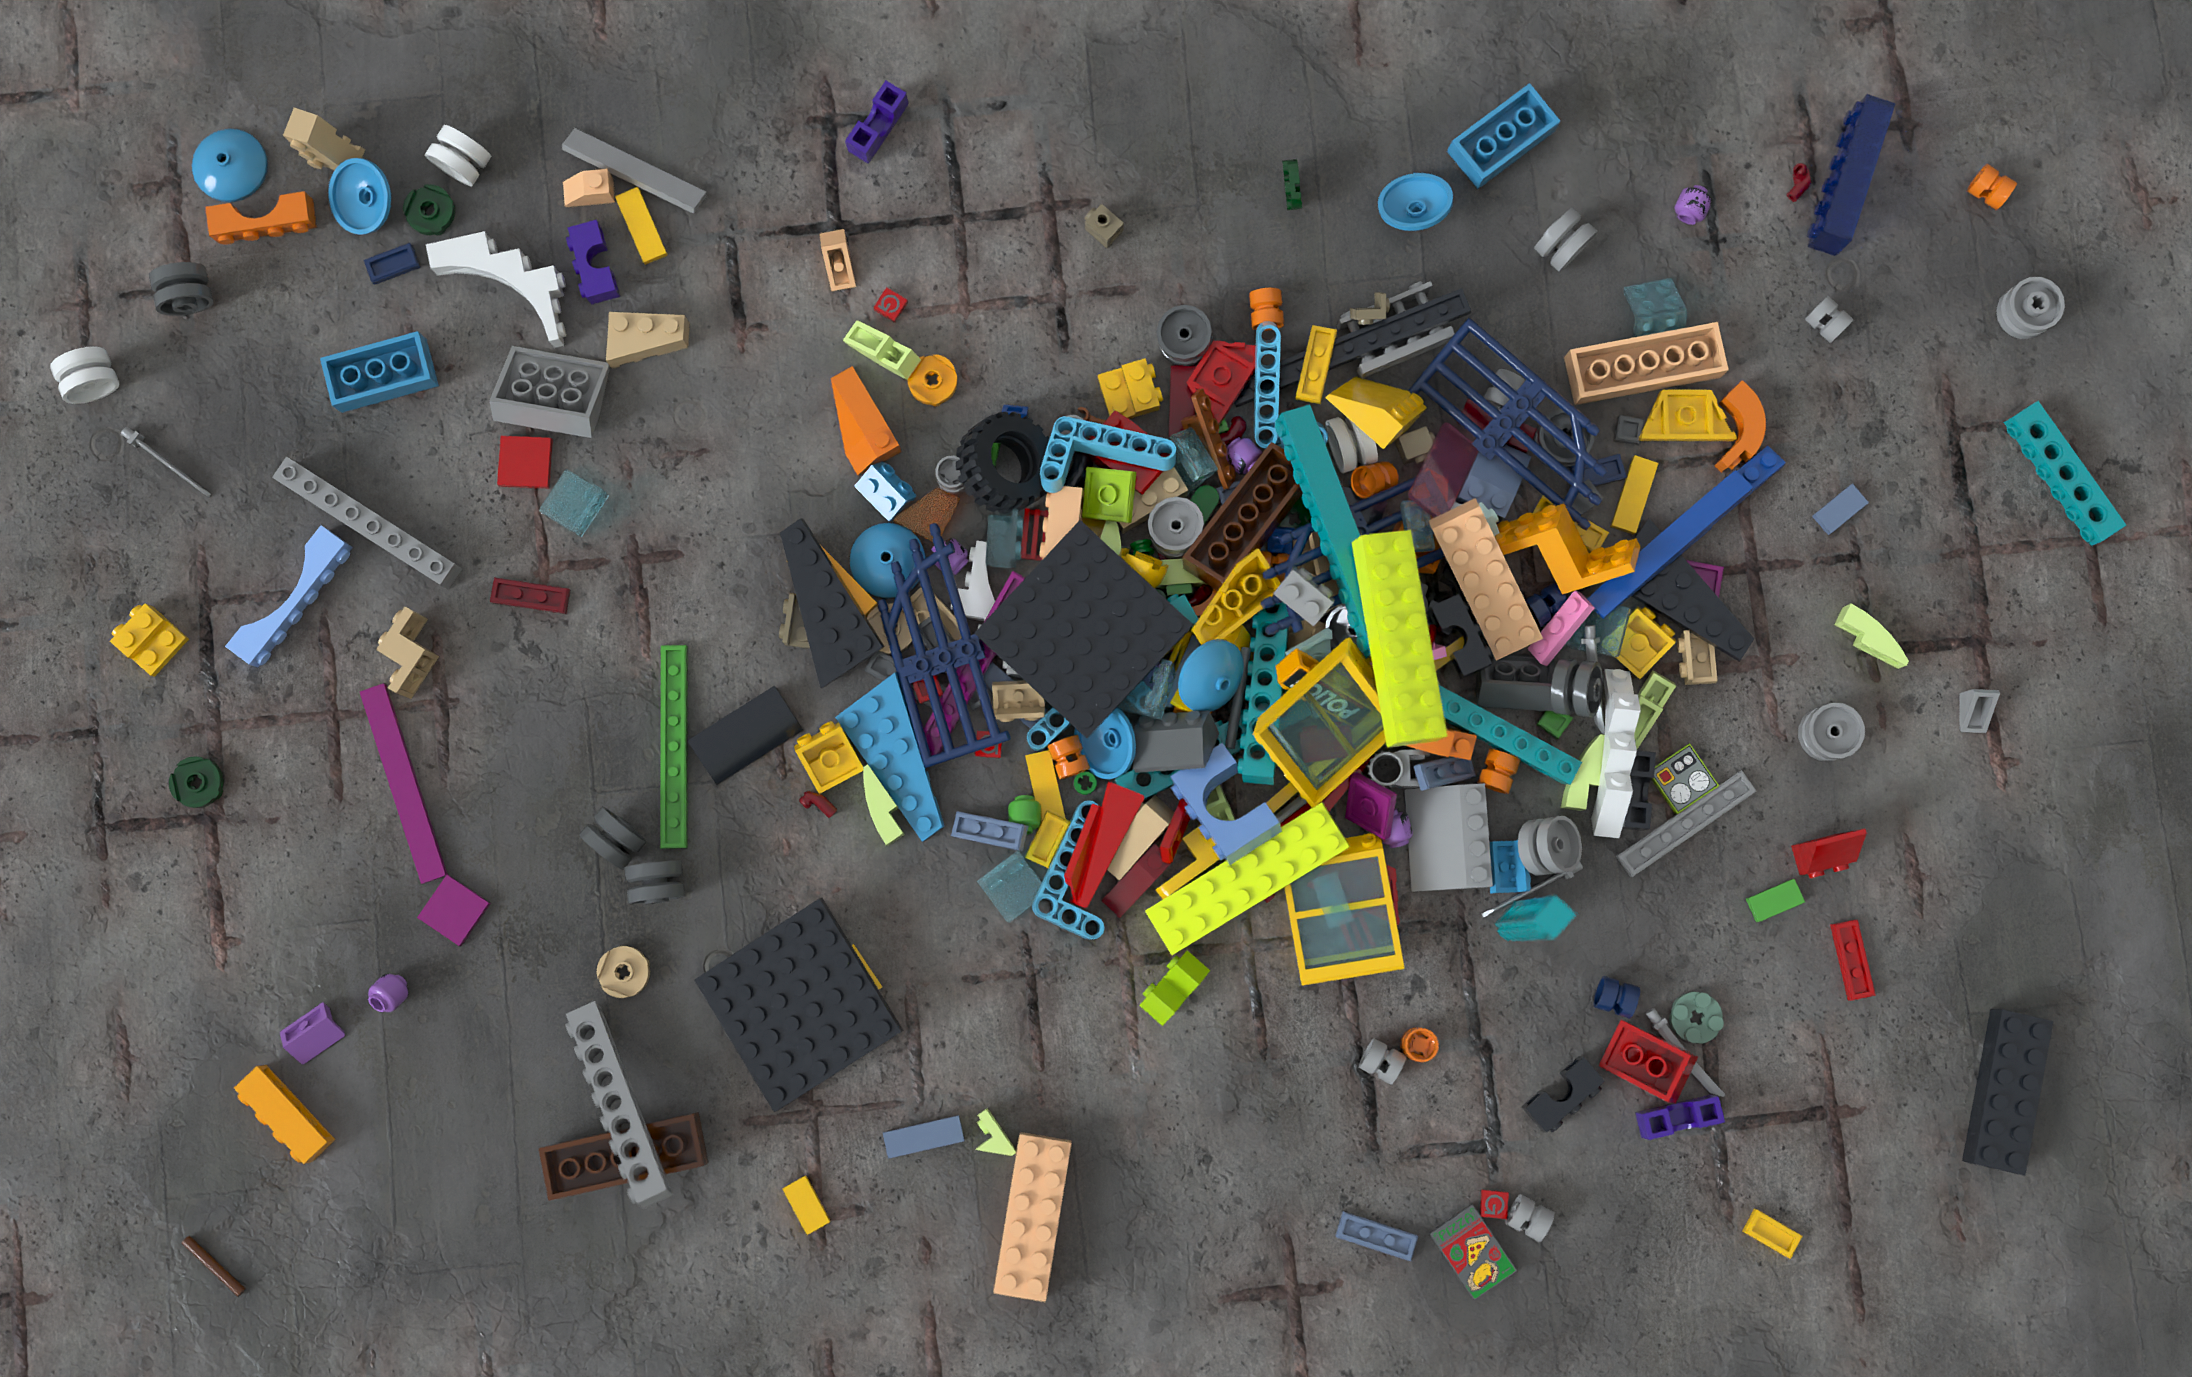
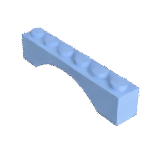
[225,525,353,668]

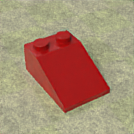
[1088,411,1170,495]
[1791,829,1867,878]
[1599,1020,1698,1103]

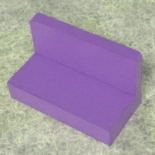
[280,1002,345,1064]

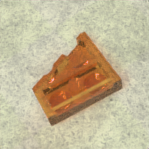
[893,487,960,542]

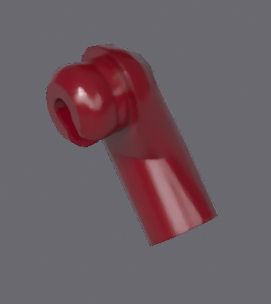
[1219,416,1247,445]

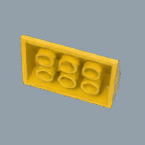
[1326,377,1427,449]

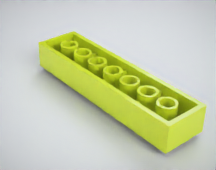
[1352,530,1447,747]
[1145,803,1350,955]

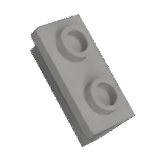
[1273,567,1335,627]

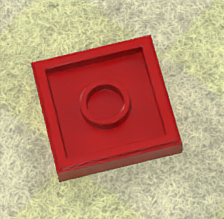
[497,436,553,489]

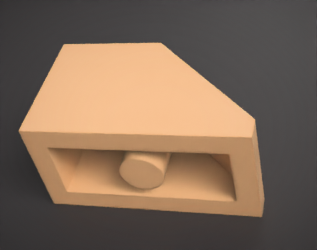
[563,169,615,207]
[820,229,856,291]

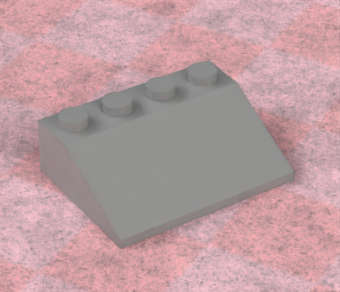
[489,346,610,438]
[1404,784,1493,892]

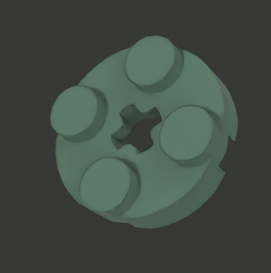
[1669,992,1724,1044]

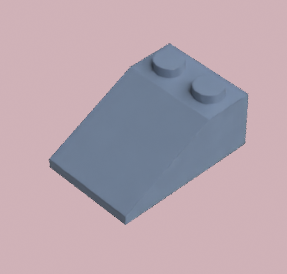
[1455,444,1531,523]

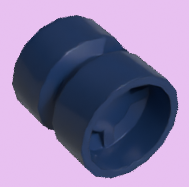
[1525,583,1567,628]
[1593,976,1640,1019]

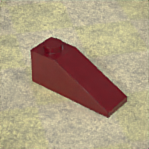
[1101,844,1172,918]

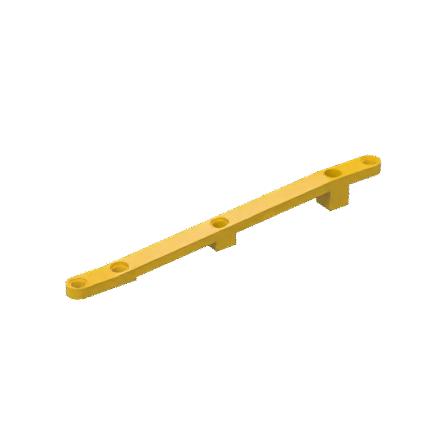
[1156,636,1464,900]

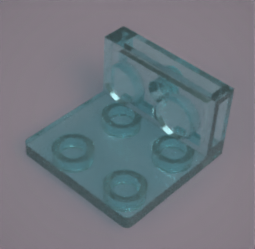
[1623,278,1687,337]
[1168,427,1219,494]
[539,470,609,538]
[986,509,1024,568]
[1565,597,1631,657]
[1117,659,1176,719]
[977,850,1042,923]

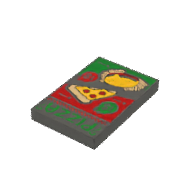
[1429,1204,1517,1301]

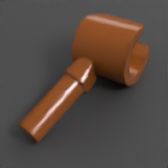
[1077,407,1105,424]

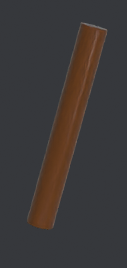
[181,1236,246,1297]

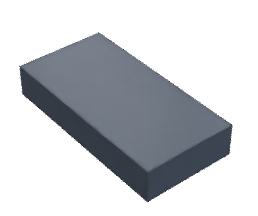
[1812,483,1869,535]

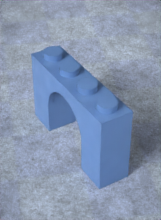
[1170,743,1282,865]

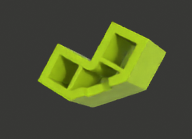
[1139,950,1210,1026]

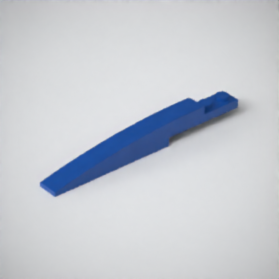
[1587,446,1786,619]

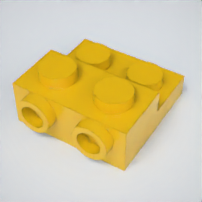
[1097,358,1163,419]
[110,604,189,677]
[1602,606,1676,679]
[794,721,863,794]

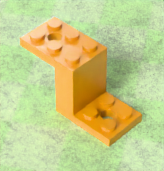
[1494,503,1641,595]

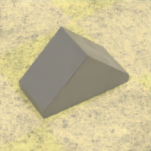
[1959,689,2000,733]

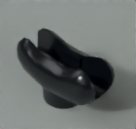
[1064,451,1093,488]

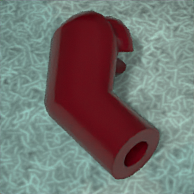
[1787,163,1811,202]
[1187,584,1211,607]
[799,790,837,818]

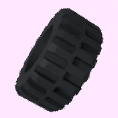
[956,411,1056,514]

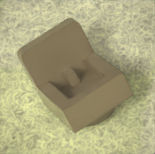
[1350,292,1390,324]

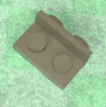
[779,593,810,649]

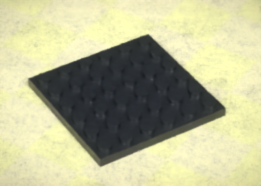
[975,520,1194,739]
[694,898,904,1113]

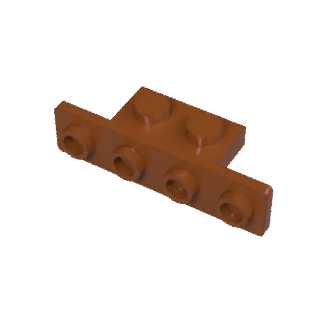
[1181,388,1236,489]

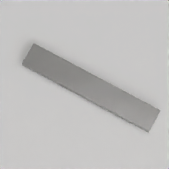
[562,128,706,214]
[1616,770,1756,877]

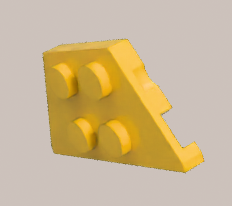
[1639,390,1736,441]

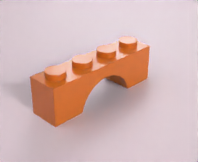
[205,191,317,245]

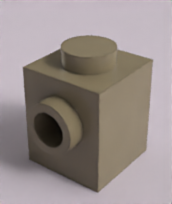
[1085,204,1124,248]
[1395,427,1437,465]

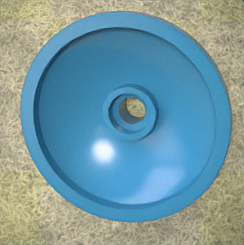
[192,129,268,202]
[328,158,391,234]
[1378,173,1453,231]
[850,523,925,598]
[1178,639,1244,712]
[1074,708,1136,779]

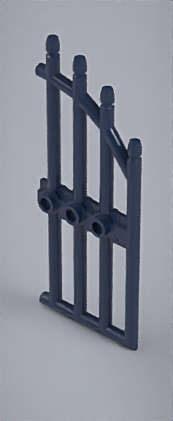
[1409,317,1608,530]
[1261,471,1448,635]
[877,523,1011,768]

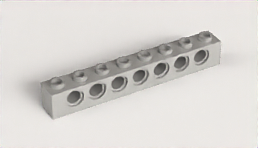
[272,456,462,590]
[565,1001,673,1208]

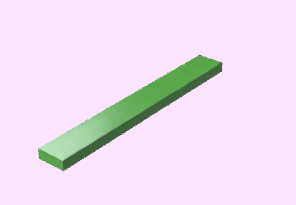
[660,645,688,849]

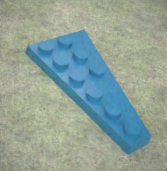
[835,672,945,842]

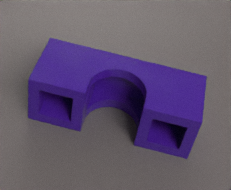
[845,80,909,164]
[566,220,620,305]
[1635,1095,1725,1140]

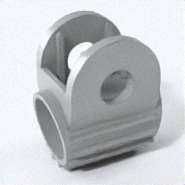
[1367,750,1430,790]

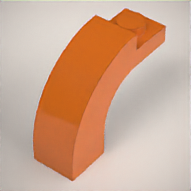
[1714,380,1766,473]
[1406,728,1477,761]

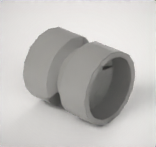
[1805,296,1854,343]
[1484,369,1525,411]
[935,456,967,495]
[1358,1038,1407,1085]
[1505,1194,1555,1242]

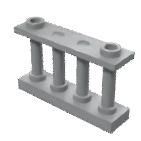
[1337,281,1455,379]

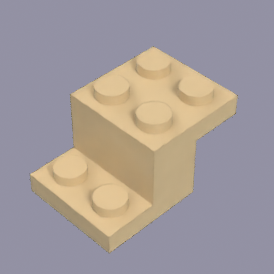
[376,607,439,699]

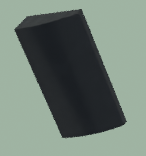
[687,686,803,785]

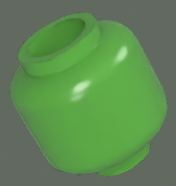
[1008,795,1041,835]

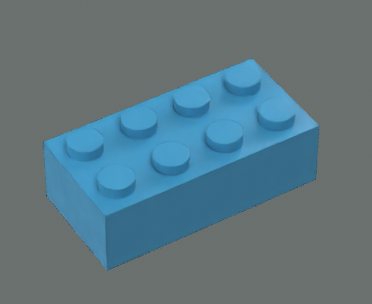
[1447,83,1561,189]
[320,331,439,413]

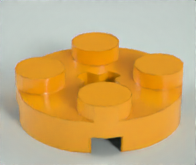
[908,354,958,406]

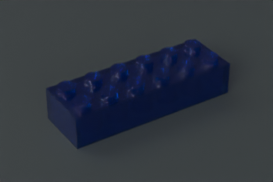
[1807,94,1896,256]

